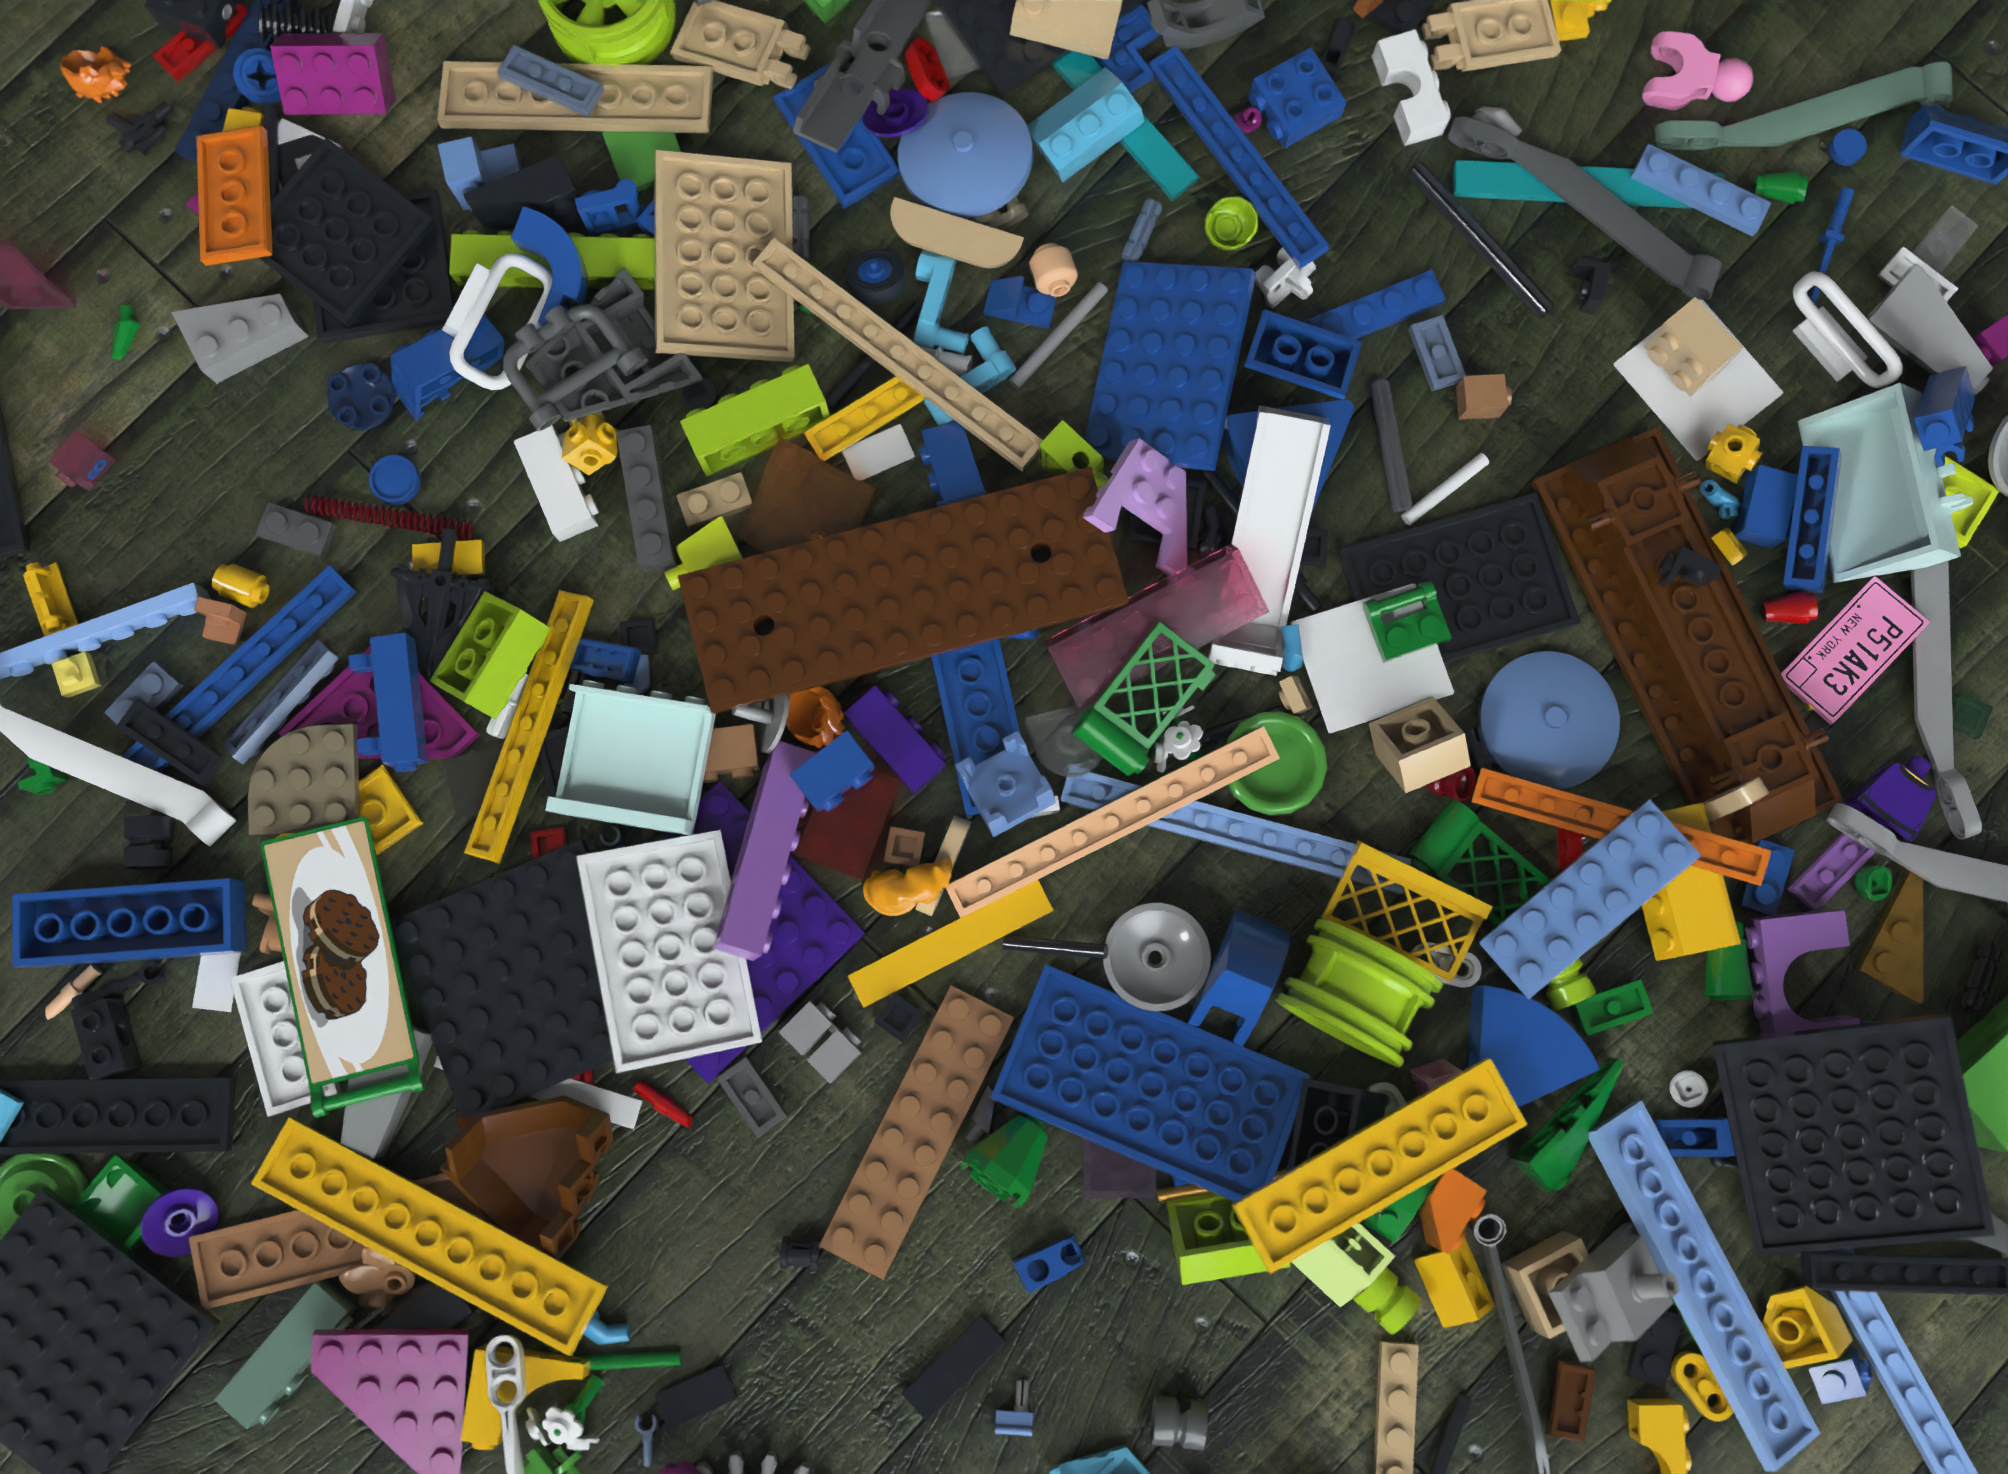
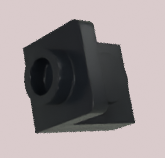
[1568,256,1610,314]
[1657,546,1722,587]

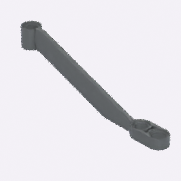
[1448,117,1722,300]
[1466,1203,1552,1474]

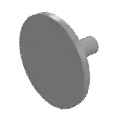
[732,694,790,754]

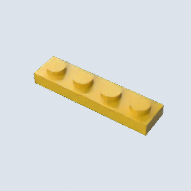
[804,376,926,463]

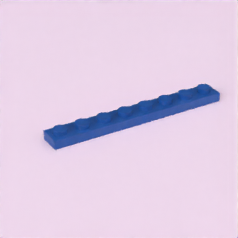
[1148,45,1329,269]
[121,565,357,773]

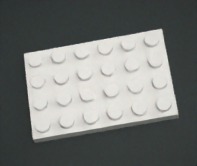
[576,830,762,1073]

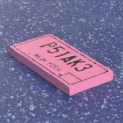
[1781,576,1930,725]

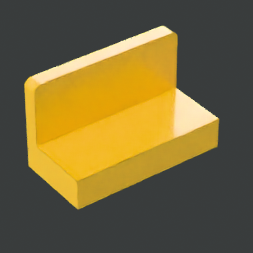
[1414,1239,1495,1328]

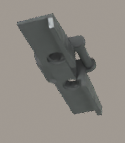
[793,0,931,153]

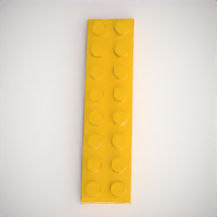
[1231,1058,1527,1274]

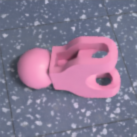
[1642,31,1753,110]

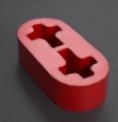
[904,38,950,102]

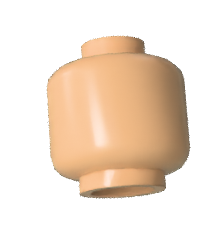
[1029,243,1078,297]

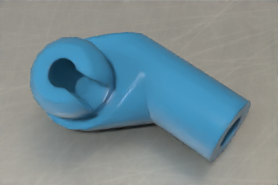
[1700,480,1740,520]
[1281,624,1304,672]
[583,1309,631,1345]

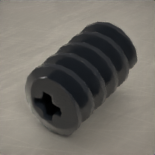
[257,0,331,43]

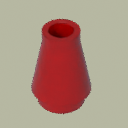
[1761,590,1818,624]

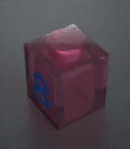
[48,430,116,491]

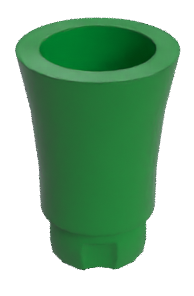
[1702,922,1755,1000]

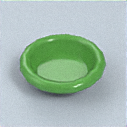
[1226,711,1327,815]
[0,1153,89,1241]

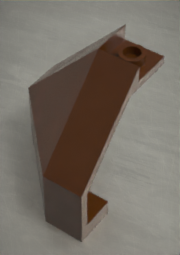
[439,1095,613,1259]

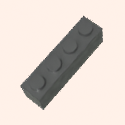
[616,425,678,574]

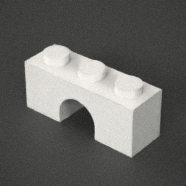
[1372,29,1451,146]

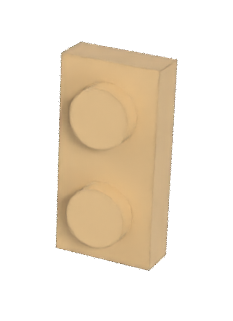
[676,472,754,530]

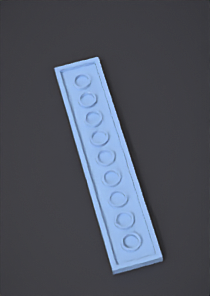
[1589,1100,1821,1472]

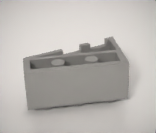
[171,294,309,383]

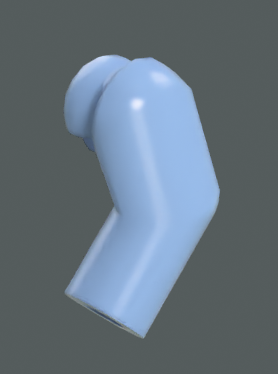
[616,655,651,695]

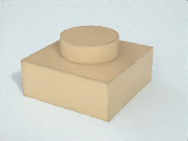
[1279,676,1313,714]

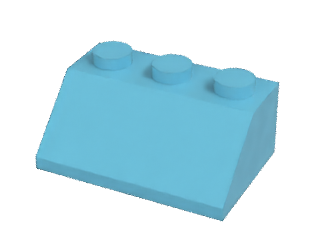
[1027,67,1145,183]

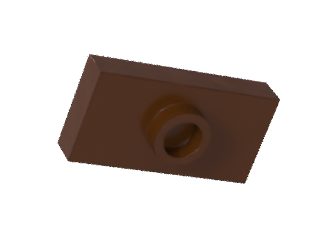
[1544,1359,1596,1443]

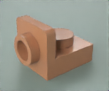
[194,597,247,646]

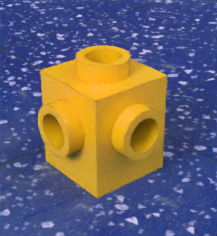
[562,414,618,476]
[1706,424,1762,484]

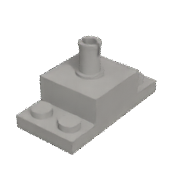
[1549,1221,1679,1362]

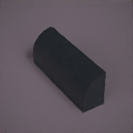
[359,1278,479,1329]

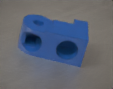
[1011,1234,1086,1293]

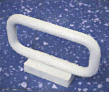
[442,253,553,390]
[1793,271,1903,389]

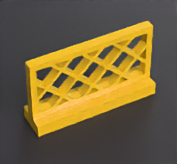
[1321,840,1492,982]

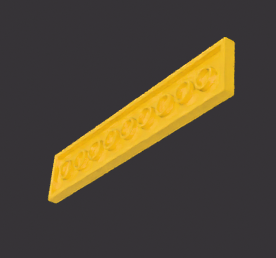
[251,1117,608,1356]

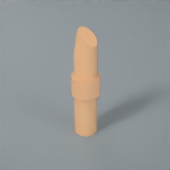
[45,964,103,1020]

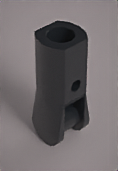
[1319,17,1356,81]

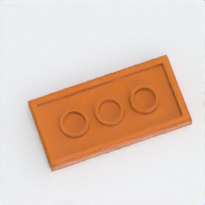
[196,125,272,266]

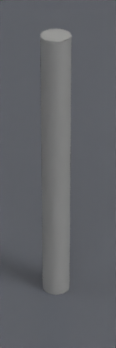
[1008,282,1108,389]

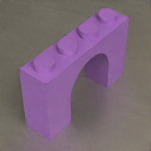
[1744,909,1860,1036]

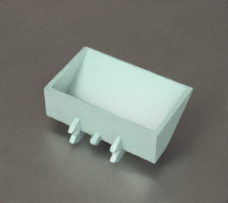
[1798,383,1973,583]

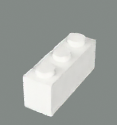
[514,425,599,542]

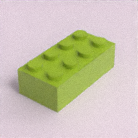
[680,364,830,477]

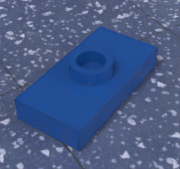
[569,638,642,684]

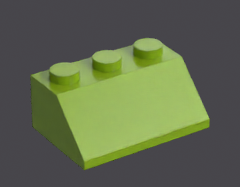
[1166,1193,1290,1285]

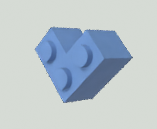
[438,137,523,210]

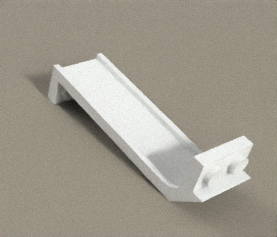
[1208,405,1331,676]

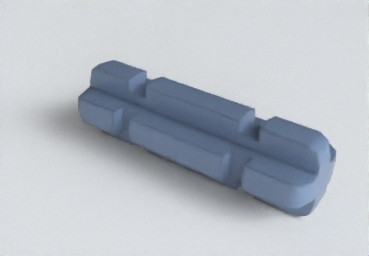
[1122,199,1162,262]

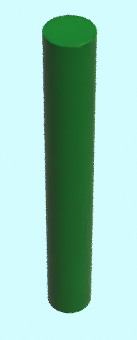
[570,1350,682,1371]

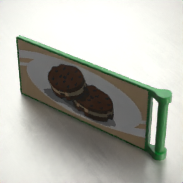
[260,817,426,1118]

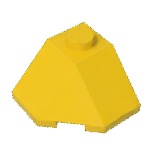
[1762,1286,1853,1369]

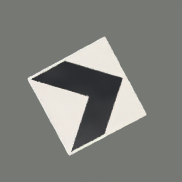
[278,118,343,191]

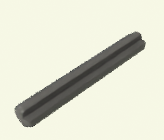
[1369,379,1412,513]

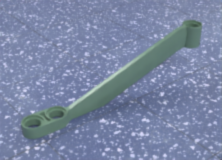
[1655,62,1953,150]

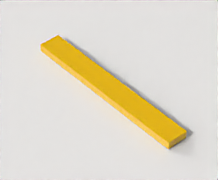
[464,590,594,864]

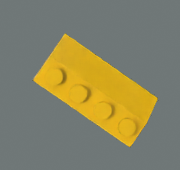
[1642,803,1741,961]

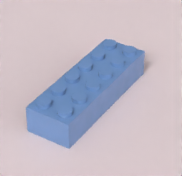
[1479,800,1701,999]

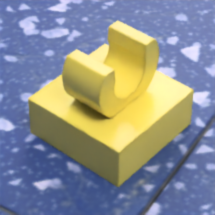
[51,651,101,698]

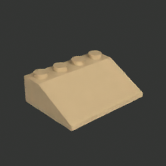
[1010,0,1122,60]

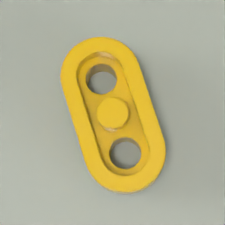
[1670,1351,1733,1421]

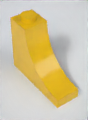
[461,1344,591,1450]

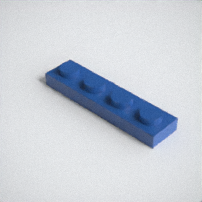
[1307,270,1446,340]

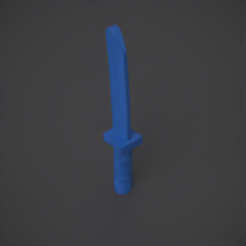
[1809,188,1854,305]

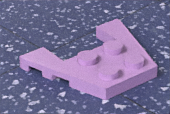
[1083,438,1187,581]

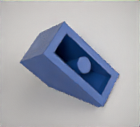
[1654,1117,1736,1157]

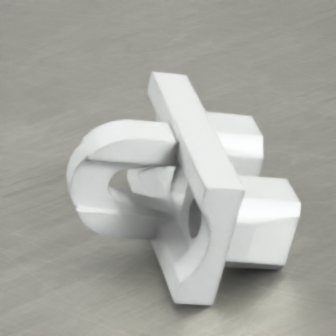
[1255,248,1316,309]

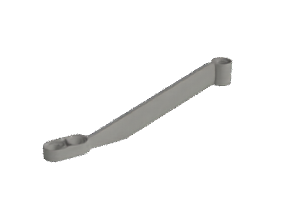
[1911,561,1982,840]
[1826,803,2008,903]

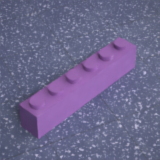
[712,741,816,961]

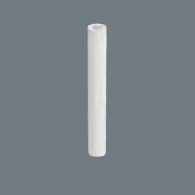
[1401,453,1489,526]

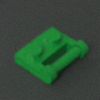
[1363,580,1452,663]

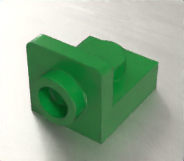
[17,756,68,795]

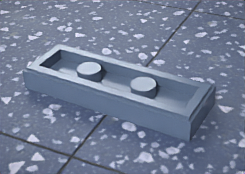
[497,45,604,117]

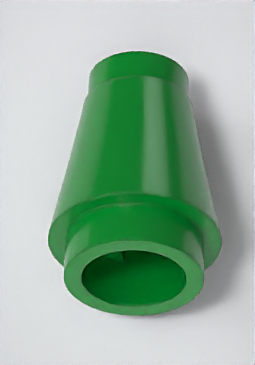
[1753,170,1808,205]

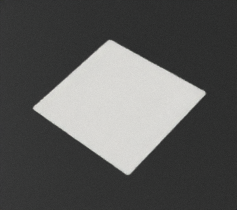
[1614,300,1783,461]
[1291,583,1454,733]

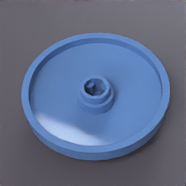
[898,92,1033,218]
[1477,651,1620,790]

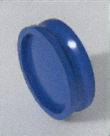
[369,455,421,505]

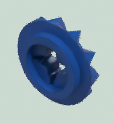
[232,48,281,105]

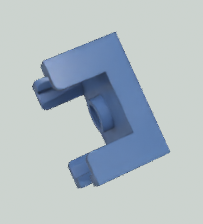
[955,731,1056,837]

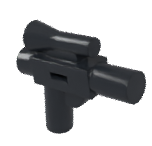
[106,101,174,156]

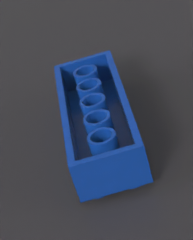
[12,878,247,968]

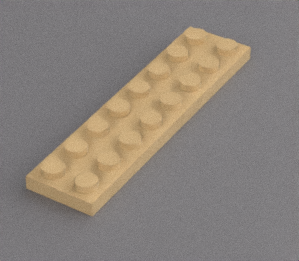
[437,61,713,133]

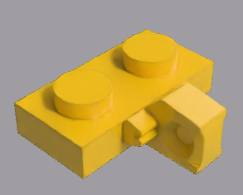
[1548,0,1612,41]

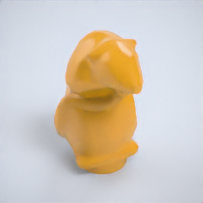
[863,858,952,916]

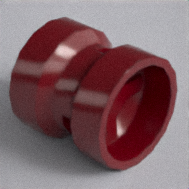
[1426,767,1476,801]

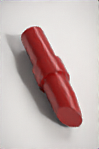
[633,1079,692,1128]

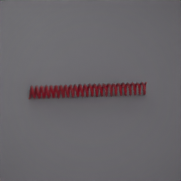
[304,494,473,540]

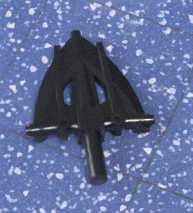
[390,528,495,676]

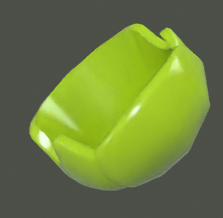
[1204,196,1258,251]

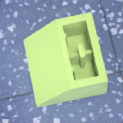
[1292,1223,1395,1307]

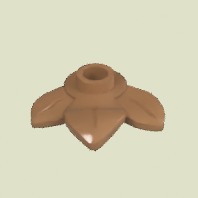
[339,1246,415,1309]

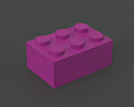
[270,33,396,115]

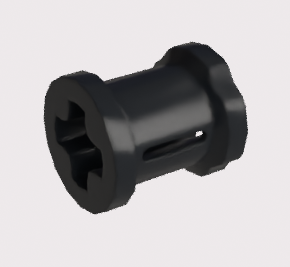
[780,1235,820,1272]

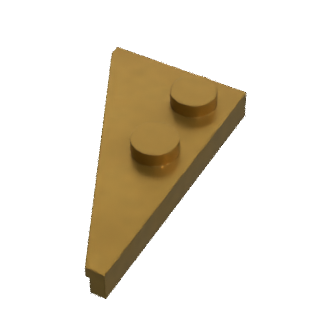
[1854,869,1924,1005]

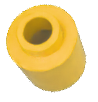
[212,564,270,608]

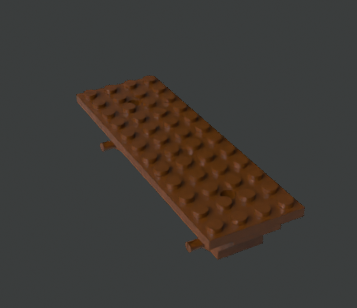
[1531,426,1845,844]
[678,467,1129,714]

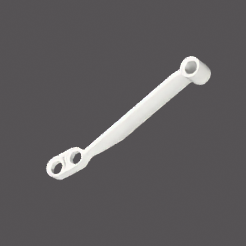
[0,704,237,846]
[486,1335,526,1474]

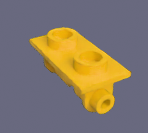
[23,562,79,637]

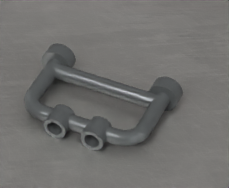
[503,304,648,432]

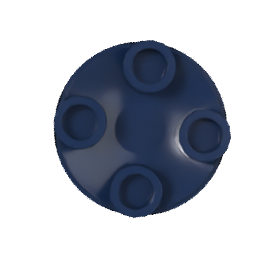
[327,363,396,430]

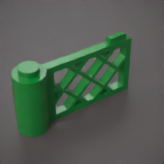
[1071,620,1216,776]
[1408,799,1551,931]

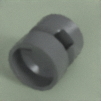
[1150,1395,1208,1451]

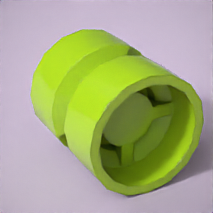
[1546,957,1596,1011]
[1352,1267,1422,1334]

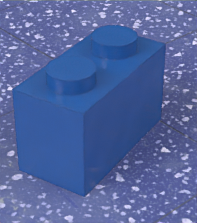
[1733,464,1798,549]
[789,731,875,813]

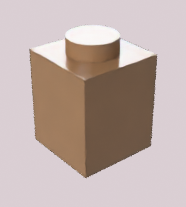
[1456,374,1512,420]

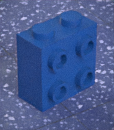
[1249,47,1347,149]

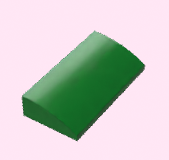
[72,1154,170,1254]

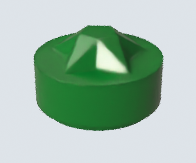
[1855,864,1892,901]

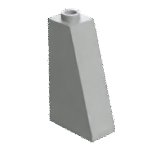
[1866,264,1993,395]
[341,1025,433,1159]

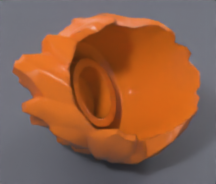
[60,46,131,103]
[785,686,845,748]

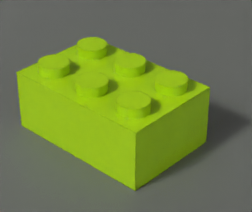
[429,591,551,720]

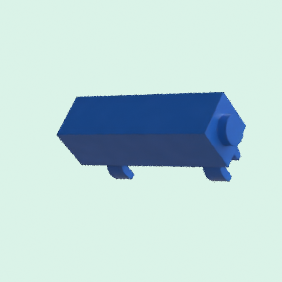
[1914,366,1975,467]
[348,633,428,772]

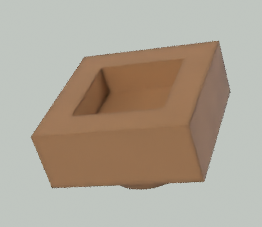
[884,826,925,867]

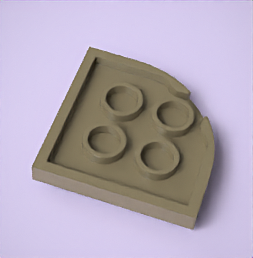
[248,724,360,835]

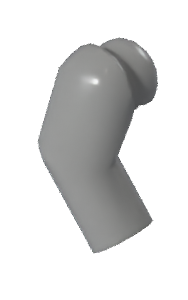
[1471,106,1522,138]

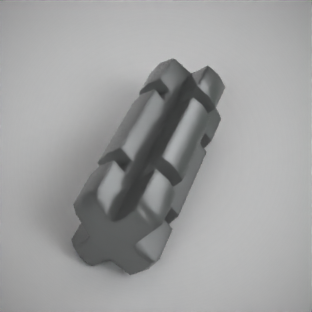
[792,196,809,261]

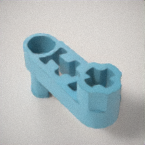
[914,249,969,355]
[924,326,1017,426]

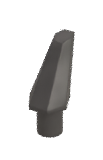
[964,1085,997,1145]

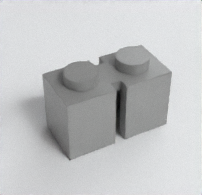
[779,1001,862,1084]

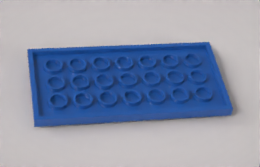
[990,964,1311,1202]

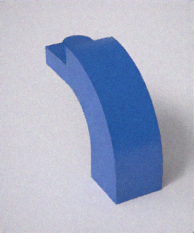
[511,206,588,326]

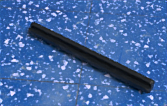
[1408,161,1554,318]

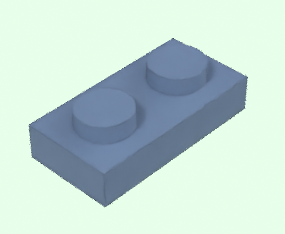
[1408,315,1466,392]
[104,661,184,725]

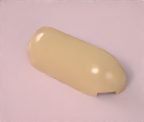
[891,197,1024,268]

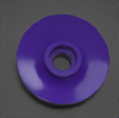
[862,89,929,137]
[141,1187,218,1257]

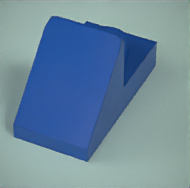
[983,276,1057,329]

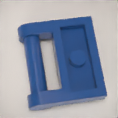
[575,179,645,237]

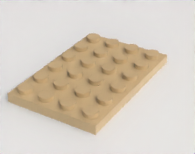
[654,150,795,362]

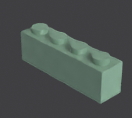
[214,1279,359,1429]

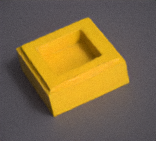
[1711,527,1747,566]

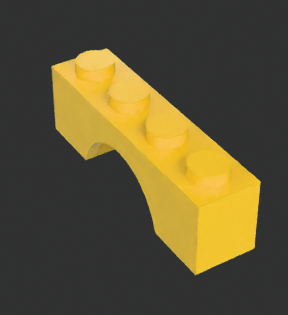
[1627,1398,1691,1474]

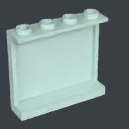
[545,680,716,836]

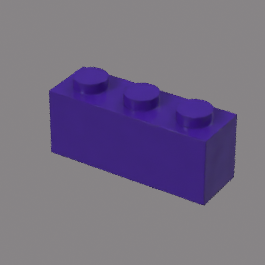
[843,686,946,796]

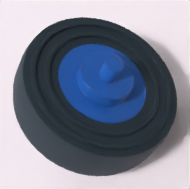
[845,249,907,305]

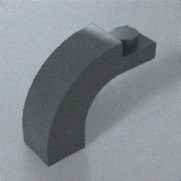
[1147,0,1266,49]

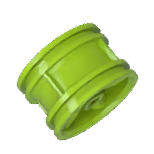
[538,0,676,66]
[1275,919,1443,1067]

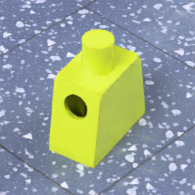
[664,516,743,591]

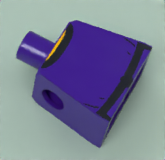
[1843,755,1936,843]

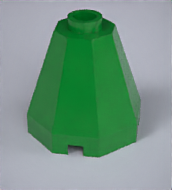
[960,1115,1048,1209]

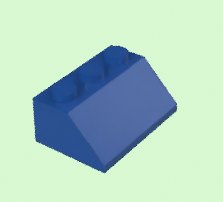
[1899,104,2008,185]
[1244,309,1362,400]

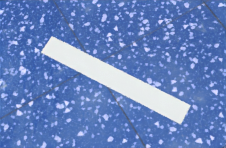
[434,1055,642,1129]

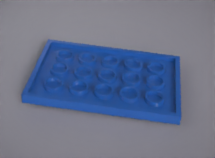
[1084,261,1256,471]

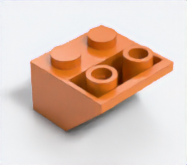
[1419,1168,1487,1254]

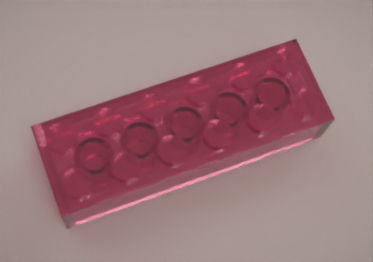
[1045,544,1269,710]

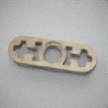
[1702,777,1769,822]
[915,815,972,916]

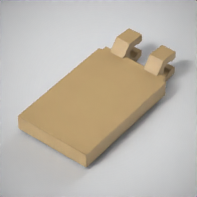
[670,0,811,89]
[1422,0,1561,72]

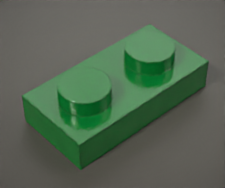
[1572,979,1654,1036]

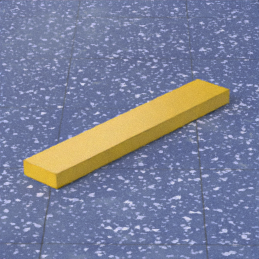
[848,880,1054,1008]

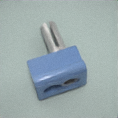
[995,1379,1033,1436]

